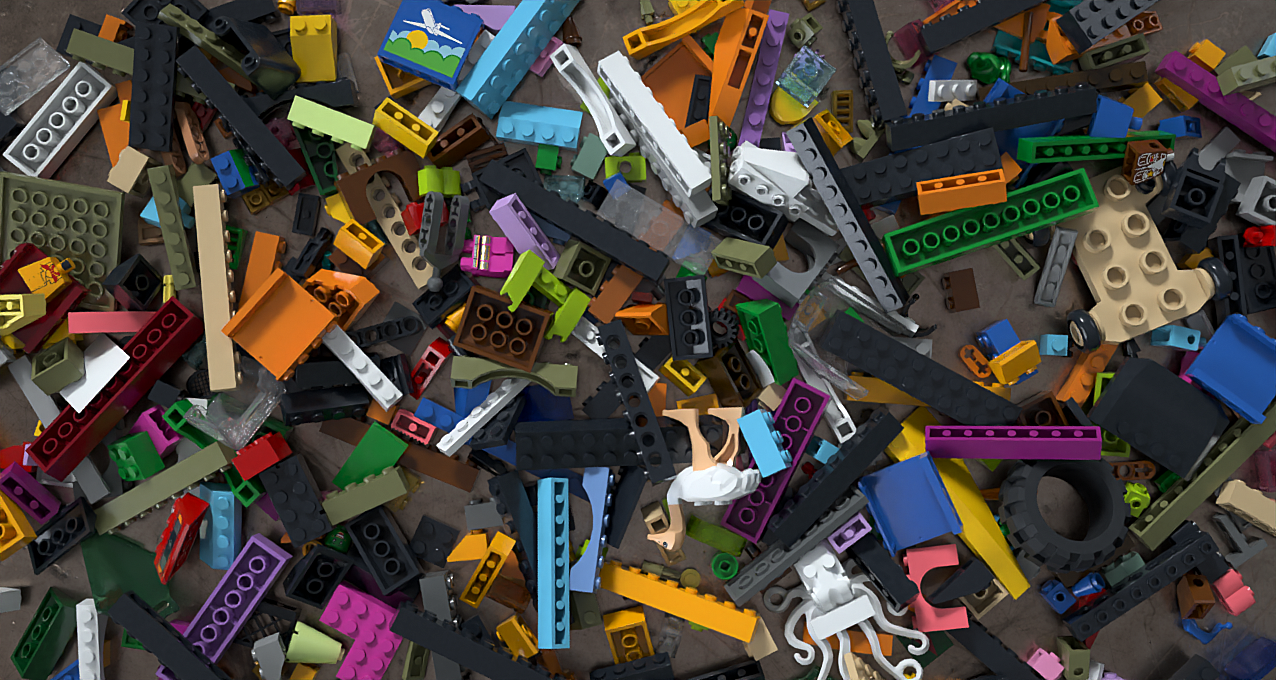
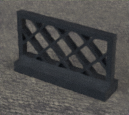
[233,597,302,653]

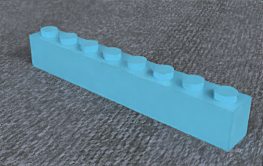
[538,478,570,649]

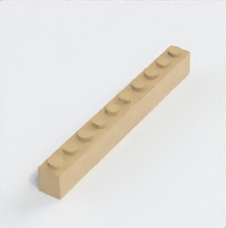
[193,184,243,393]

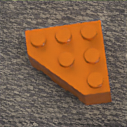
[302,269,380,332]

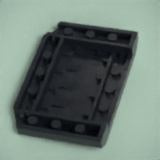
[1087,356,1230,482]

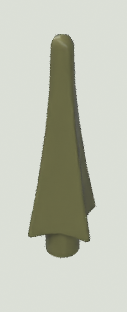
[640,0,655,25]

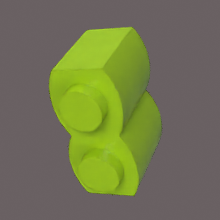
[418,165,461,198]

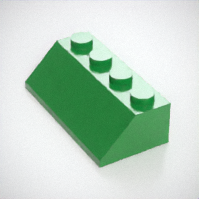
[735,299,799,386]

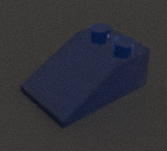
[514,384,574,431]

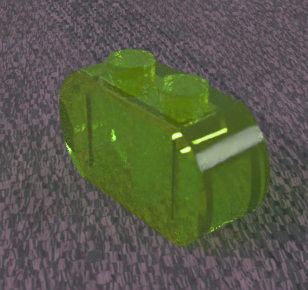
[685,514,748,557]

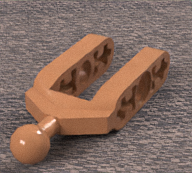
[161,101,210,178]

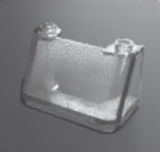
[183,355,286,450]

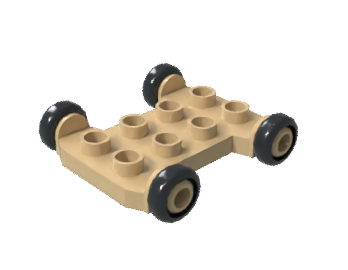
[1023,160,1233,353]

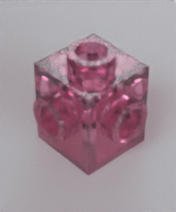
[265,116,297,147]
[373,128,403,156]

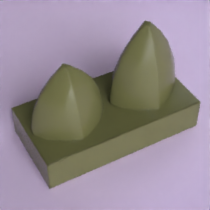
[849,120,886,163]

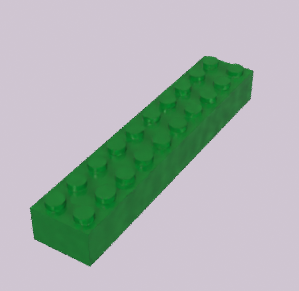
[881,168,1099,278]

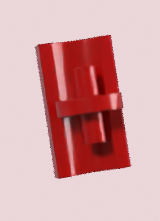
[1243,225,1276,248]

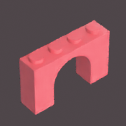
[903,544,969,632]

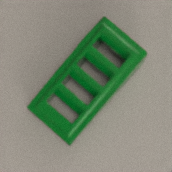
[226,225,248,270]

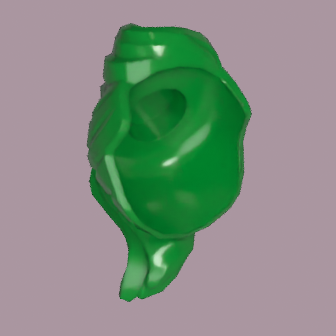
[966,52,1011,84]

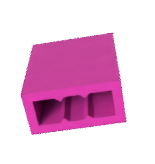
[129,404,184,459]

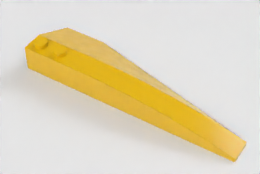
[884,406,1030,600]

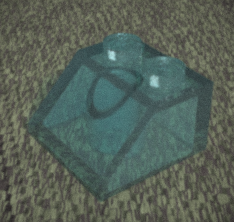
[775,45,836,108]

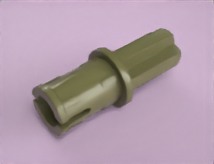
[640,560,681,583]

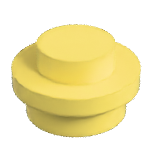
[680,569,701,589]

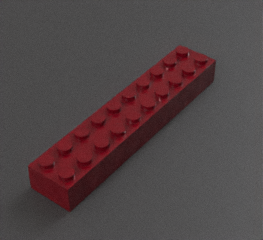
[25,296,205,482]

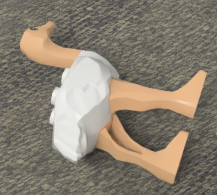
[647,407,762,551]

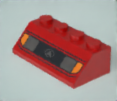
[154,492,210,585]

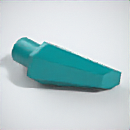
[322,251,334,271]

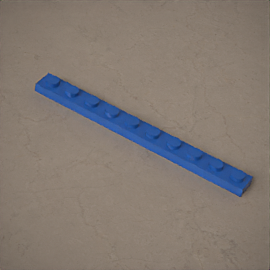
[414,397,591,503]

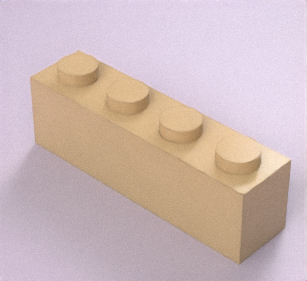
[1216,479,1276,537]

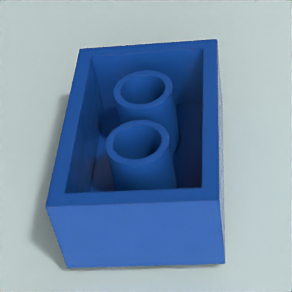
[975,319,1038,385]

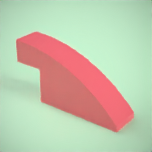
[68,311,156,334]

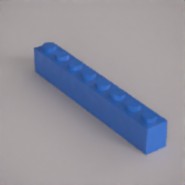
[873,55,957,215]

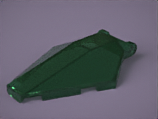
[80,528,180,619]

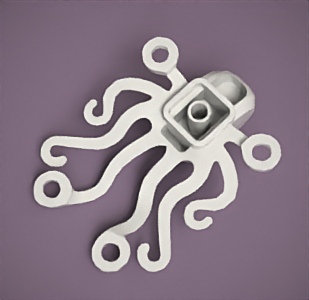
[764,538,929,680]

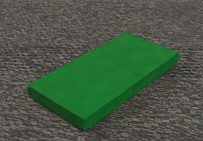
[332,422,408,491]

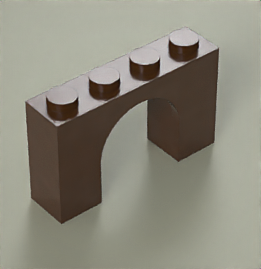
[333,146,424,225]

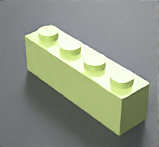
[287,95,377,151]

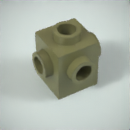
[786,13,823,49]

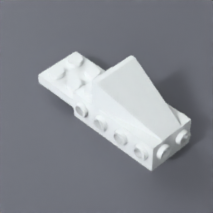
[728,141,838,236]

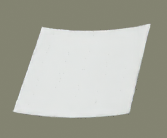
[746,350,775,388]

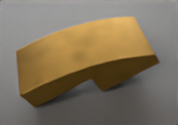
[242,179,289,215]

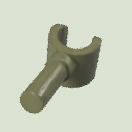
[896,70,914,85]

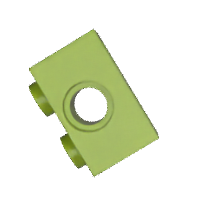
[605,152,646,183]

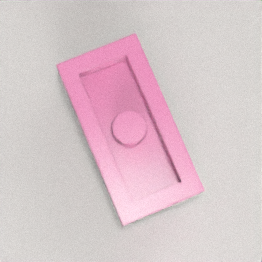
[529,36,564,77]

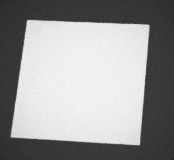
[59,333,130,413]

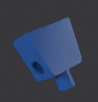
[1087,95,1143,138]

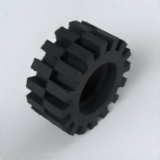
[709,308,740,348]

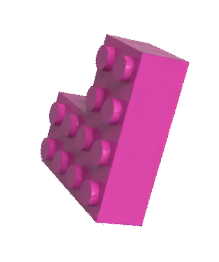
[319,580,404,680]

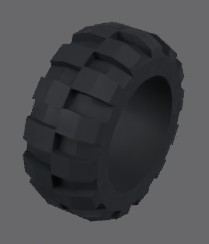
[998,458,1131,574]

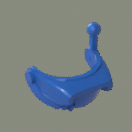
[1182,619,1233,645]

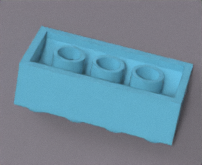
[496,101,583,152]
[200,481,242,570]

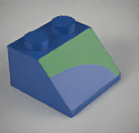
[211,149,270,199]

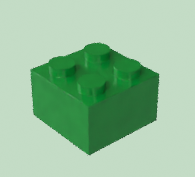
[107,431,165,481]

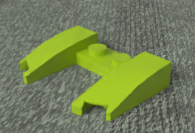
[500,249,591,343]

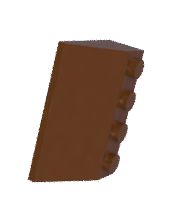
[453,285,555,373]

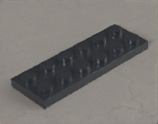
[128,21,180,152]

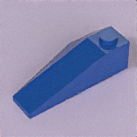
[453,379,495,445]

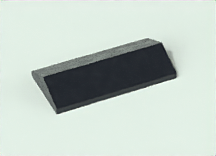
[664,274,714,361]
[27,496,97,575]
[343,543,421,610]

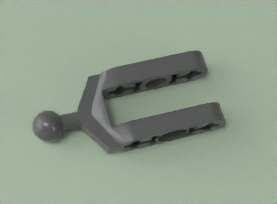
[419,191,470,292]

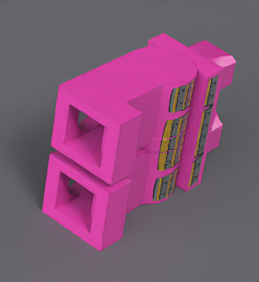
[460,235,515,279]

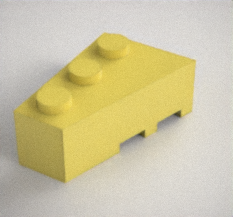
[0,293,46,336]

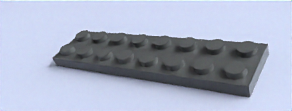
[723,484,870,607]

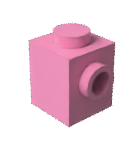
[1027,648,1064,680]

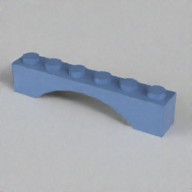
[569,467,615,594]

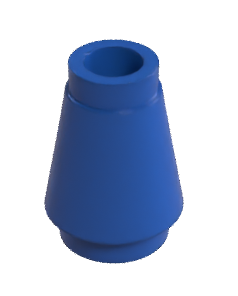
[1072,573,1105,597]

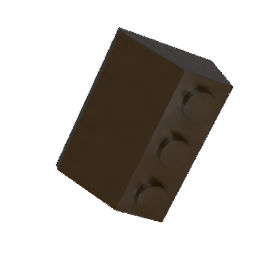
[699,337,764,409]

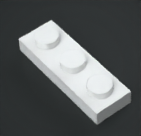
[928,79,977,102]

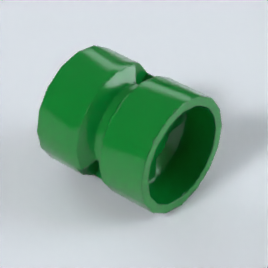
[710,549,738,580]

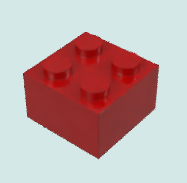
[232,432,293,481]

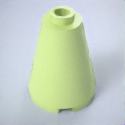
[284,621,345,664]

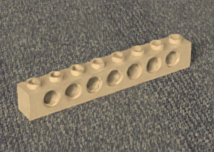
[335,142,442,290]

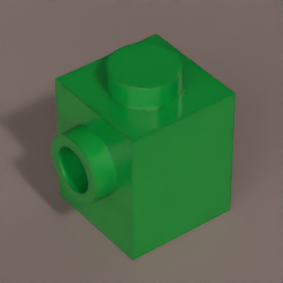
[535,144,562,176]

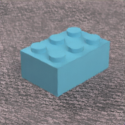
[737,409,793,478]

